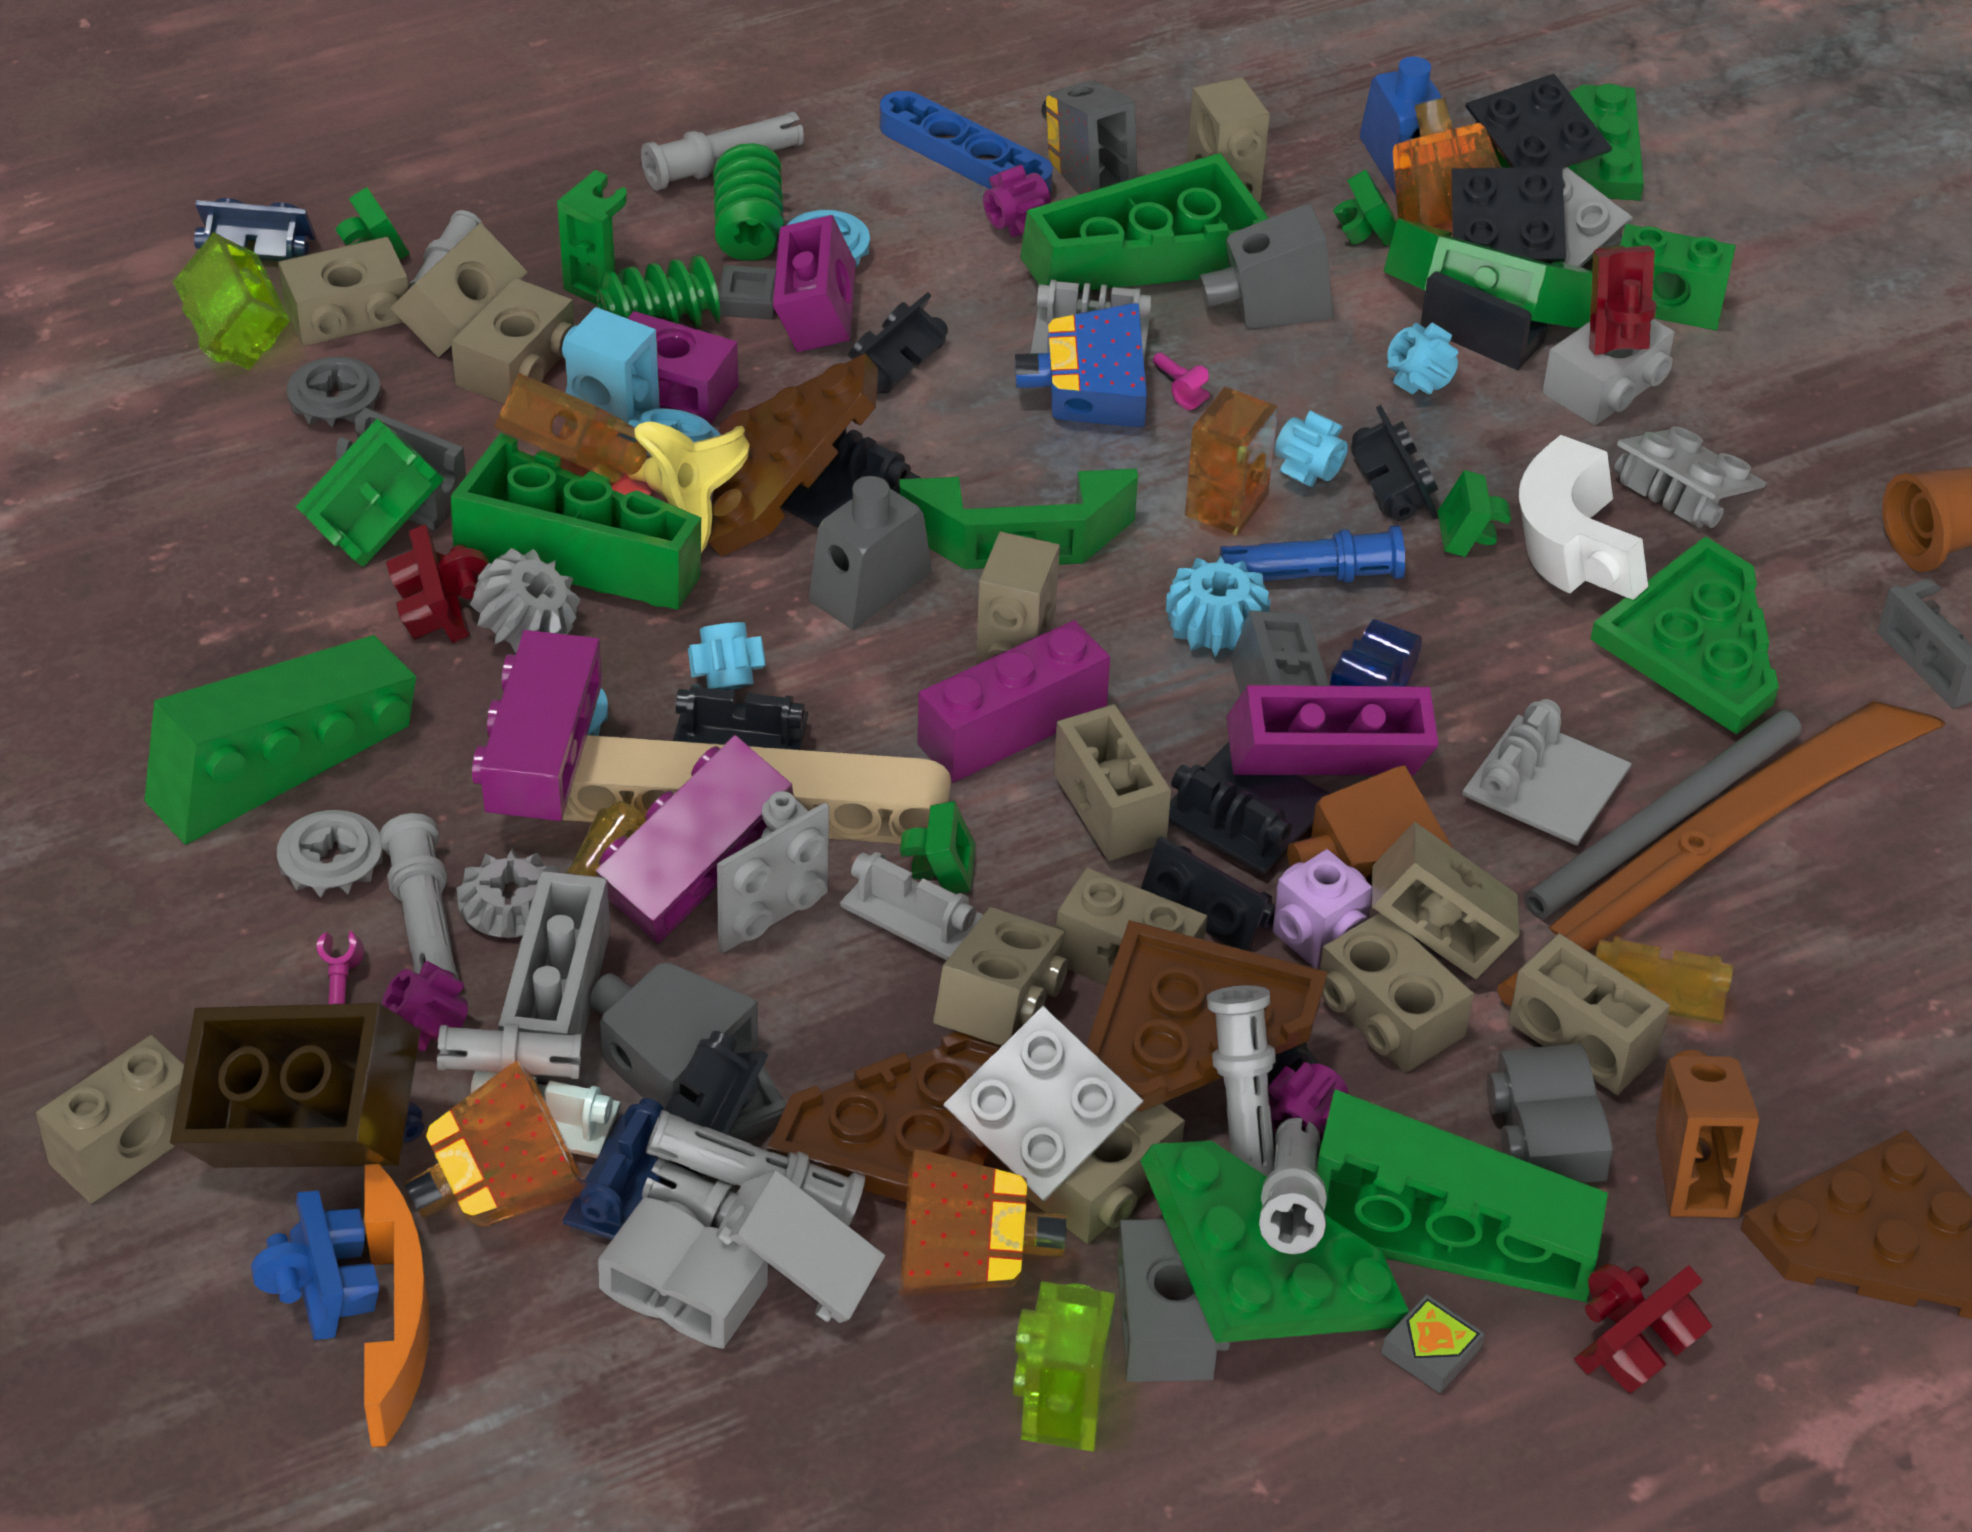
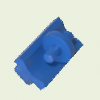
[251,1190,379,1340]

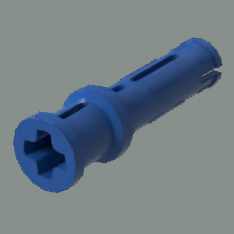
[1219,525,1405,584]

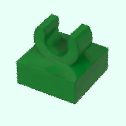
[1333,169,1397,247]
[335,187,410,261]
[1437,470,1512,557]
[900,801,976,894]

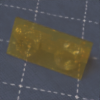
[1595,936,1733,1025]

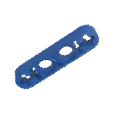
[879,91,1053,195]

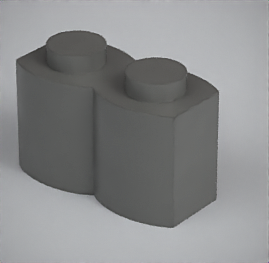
[1487,1043,1613,1183]

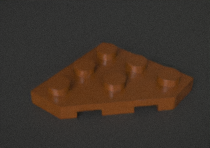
[708,353,878,557]
[1086,920,1328,1112]
[767,1031,1002,1219]
[1740,1129,1972,1319]

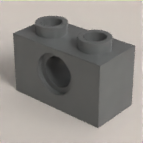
[1117,1219,1230,1382]

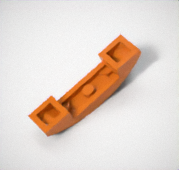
[364,1164,430,1447]

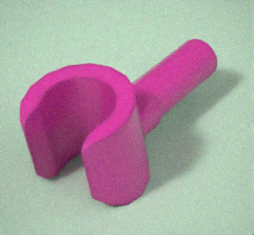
[1153,352,1210,410]
[316,931,364,1004]

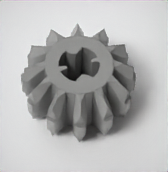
[470,548,581,653]

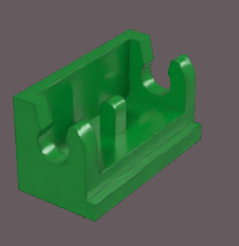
[557,170,628,306]
[296,418,444,567]

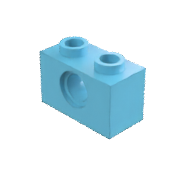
[562,307,660,452]

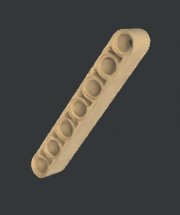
[562,735,951,844]

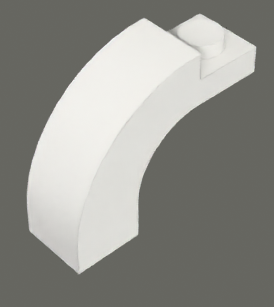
[1519,435,1648,600]

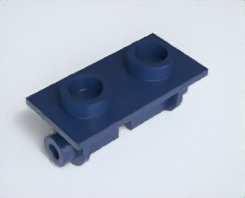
[194,198,316,261]
[563,1098,664,1240]

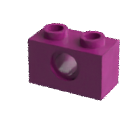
[773,214,856,352]
[628,311,739,425]

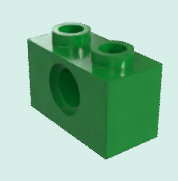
[1620,224,1736,331]

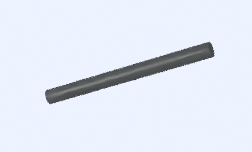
[1524,710,1801,919]

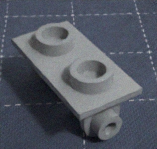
[840,852,983,960]

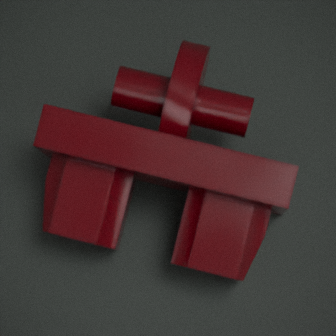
[1589,245,1657,355]
[386,524,489,643]
[1573,1263,1713,1394]

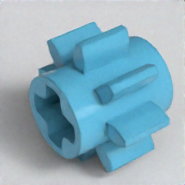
[1387,322,1458,395]
[1274,410,1348,487]
[688,622,766,690]

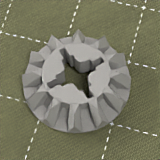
[277,810,383,898]
[457,848,558,938]

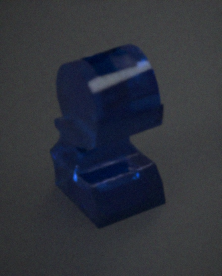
[1330,619,1422,687]

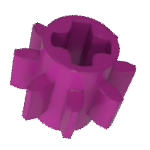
[983,164,1051,237]
[382,961,468,1052]
[1268,1062,1349,1140]

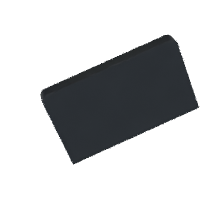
[1420,271,1548,371]

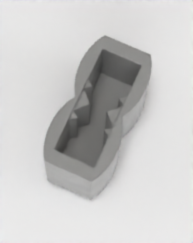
[598,1197,768,1348]

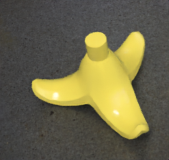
[627,421,750,554]

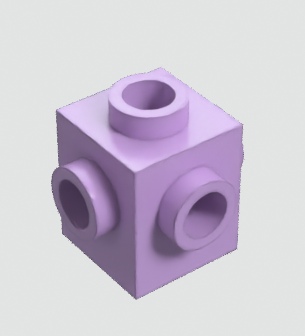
[1272,849,1372,970]

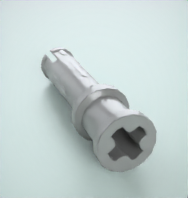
[641,111,804,191]
[380,813,459,980]
[1207,985,1276,1177]
[646,1110,865,1226]
[1259,1118,1327,1254]

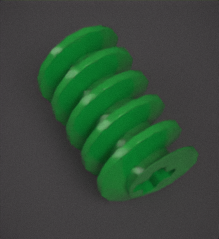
[713,143,784,261]
[596,255,720,328]

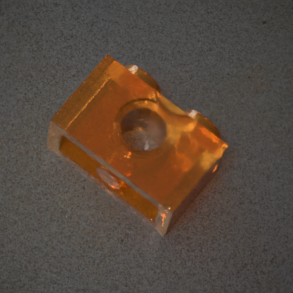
[1185,386,1278,536]

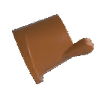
[1882,467,1972,572]

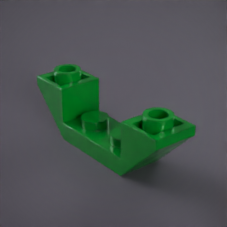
[1383,218,1592,328]
[899,468,1138,569]

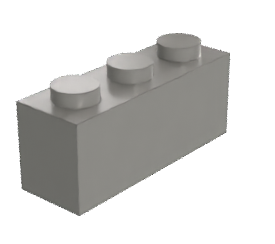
[498,871,611,1085]

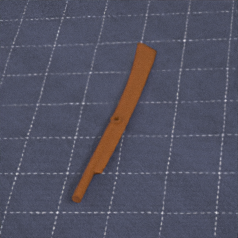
[1497,701,1946,1006]

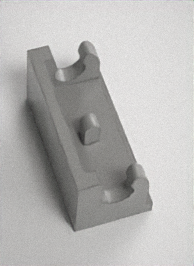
[716,1169,886,1323]

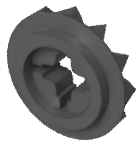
[287,357,381,428]

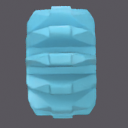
[1165,555,1271,657]

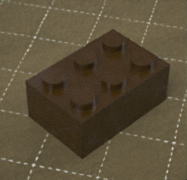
[170,1003,421,1168]

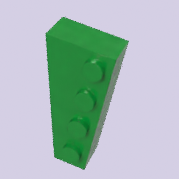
[1020,153,1269,292]
[451,432,701,610]
[144,635,417,845]
[1316,1089,1608,1302]

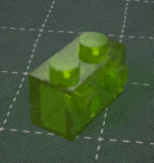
[173,232,290,370]
[1013,1281,1115,1452]

